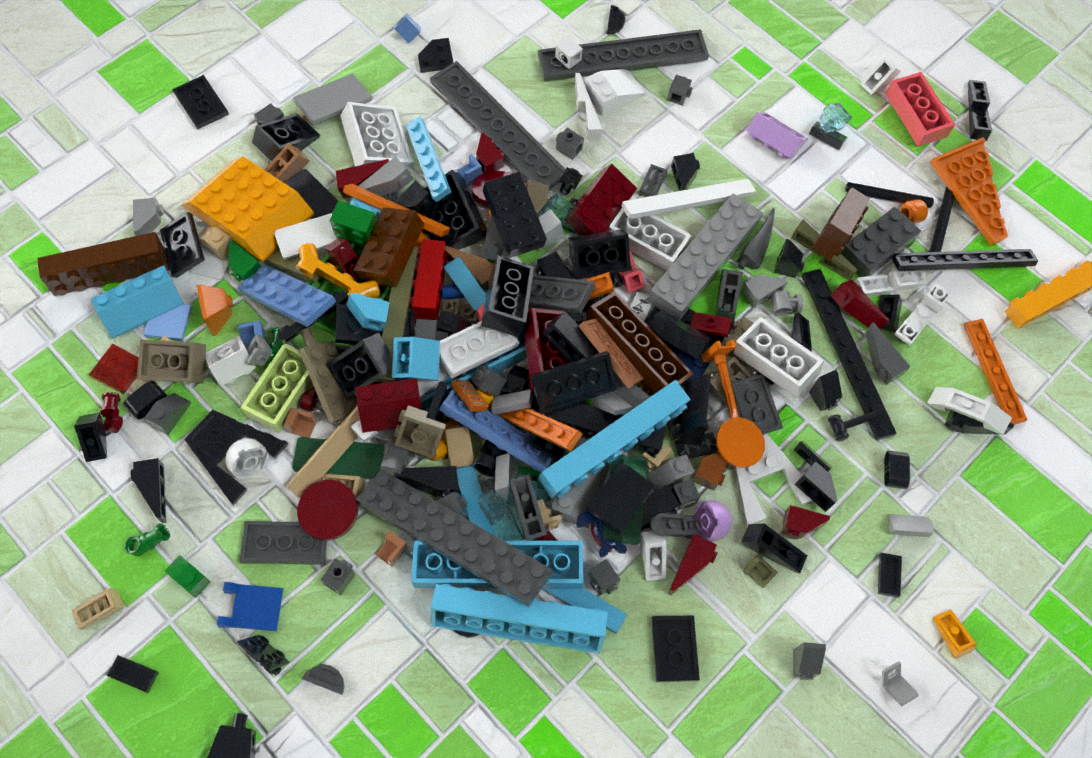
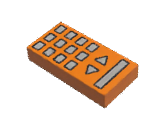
[451,380,489,412]

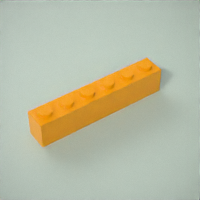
[1005,260,1092,329]

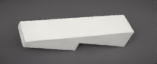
[574,73,602,140]
[854,270,929,298]

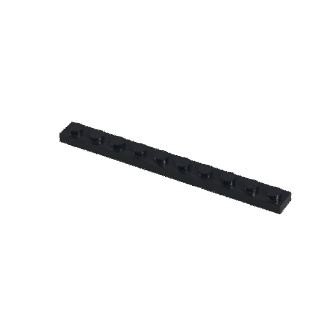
[802,268,897,441]

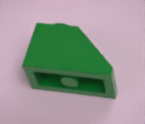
[229,240,262,282]
[165,555,211,598]

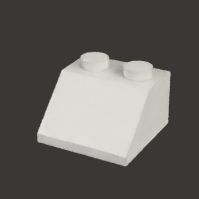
[205,336,256,386]

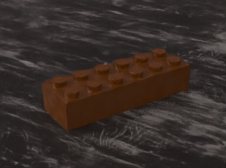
[37,232,169,296]
[586,291,694,395]

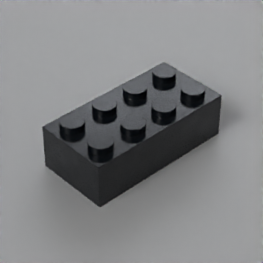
[482,172,547,258]
[481,255,534,337]

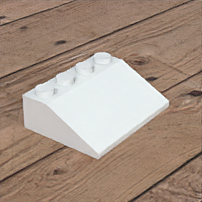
[340,102,414,167]

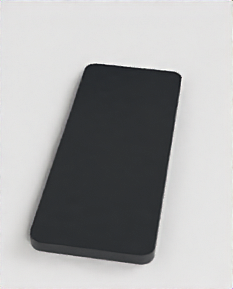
[285,169,338,219]

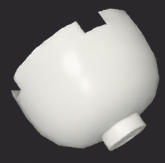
[226,438,269,479]

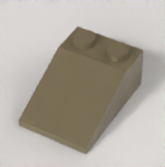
[137,340,206,383]

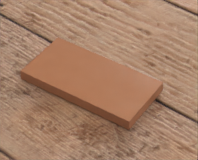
[579,319,644,389]

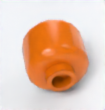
[900,200,928,224]

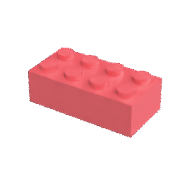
[885,72,955,147]

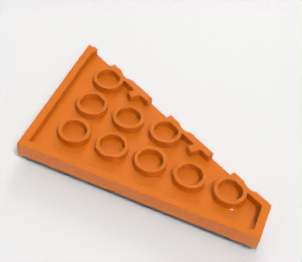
[929,137,1008,246]

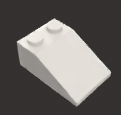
[585,69,645,115]

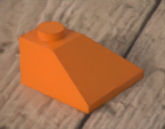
[196,285,234,336]

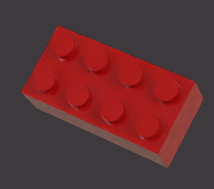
[409,239,447,324]

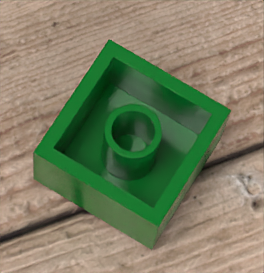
[329,201,377,248]

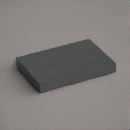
[731,373,783,435]

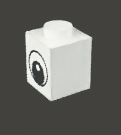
[555,37,583,69]

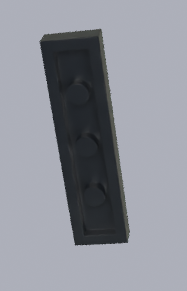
[277,291,348,345]

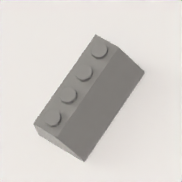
[551,437,611,529]

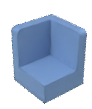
[394,13,421,43]
[457,154,482,186]
[237,320,266,348]

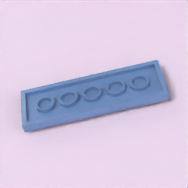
[237,264,336,327]
[439,389,552,473]

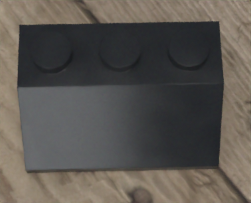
[568,229,631,279]
[327,333,389,398]
[675,375,711,446]

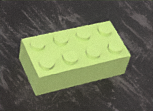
[240,344,312,434]

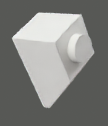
[860,57,901,95]
[641,531,666,581]

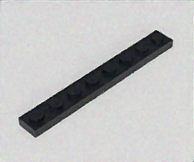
[892,249,1038,271]

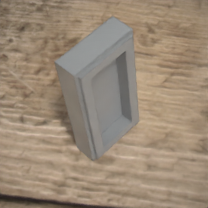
[491,389,533,415]

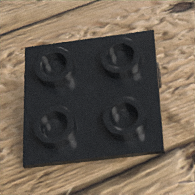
[237,635,290,676]

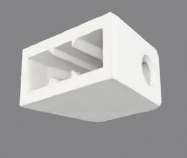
[538,209,564,251]

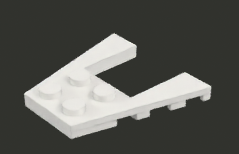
[734,434,813,527]

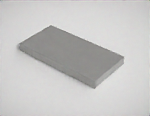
[293,73,373,125]

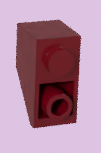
[476,132,505,173]
[324,237,359,280]

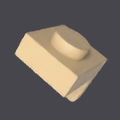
[639,444,672,471]

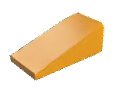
[933,609,977,659]

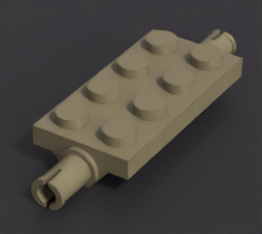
[299,328,357,425]

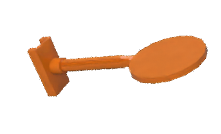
[701,340,765,468]

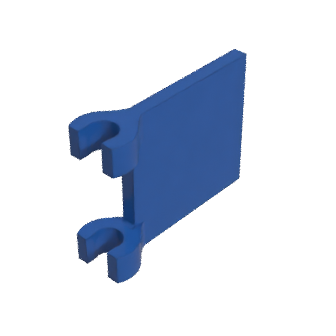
[217,582,283,631]

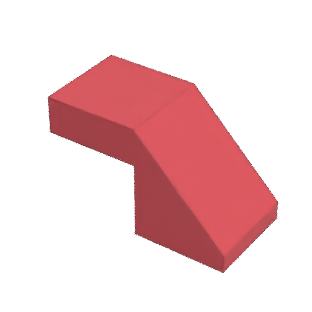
[619,250,646,293]

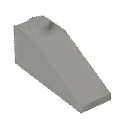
[358,156,413,196]

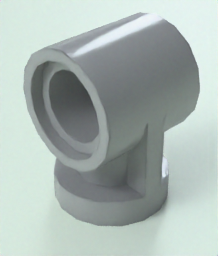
[771,291,803,316]

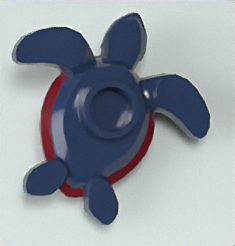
[576,511,635,558]

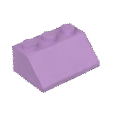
[746,112,808,159]

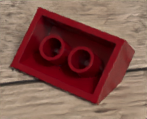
[355,378,422,433]

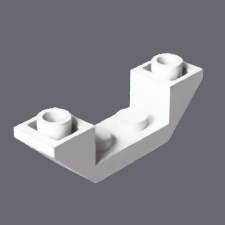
[894,283,951,346]
[927,387,1012,435]

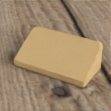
[444,424,474,467]

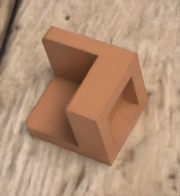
[284,407,317,439]
[376,530,408,567]

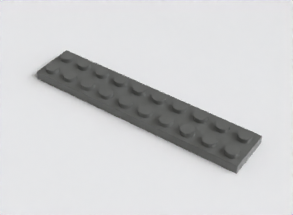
[538,29,709,81]
[430,61,565,190]
[356,470,553,607]

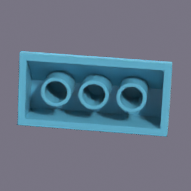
[91,265,184,339]

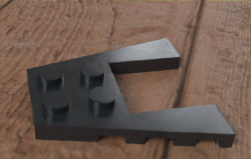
[184,410,288,506]

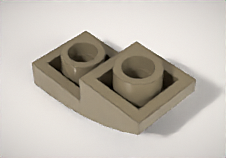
[438,299,479,324]

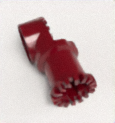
[300,385,319,412]
[100,392,123,434]

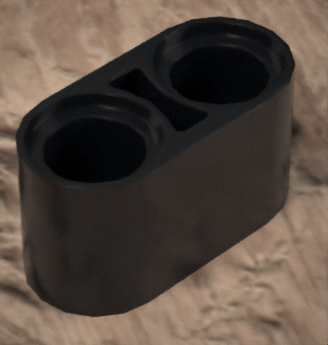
[123,380,167,420]
[884,450,910,489]

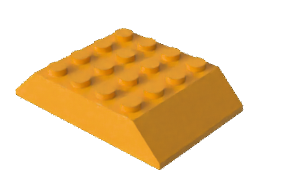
[181,156,314,262]

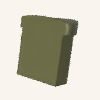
[743,554,778,588]

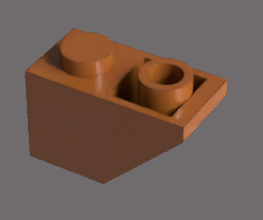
[693,452,730,491]

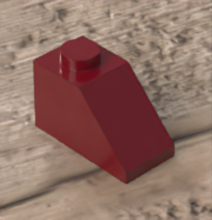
[781,505,830,539]

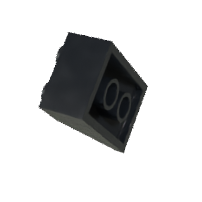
[252,113,320,161]

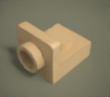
[537,499,562,530]

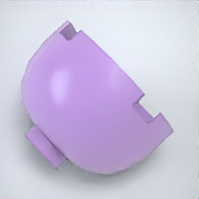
[694,500,732,542]

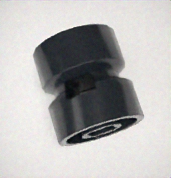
[472,440,508,477]

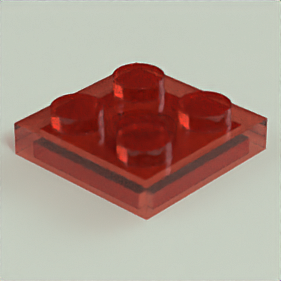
[89,343,139,395]

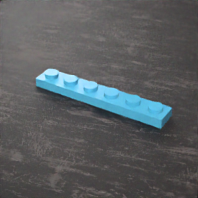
[406,116,451,202]

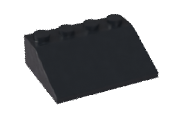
[421,169,487,250]

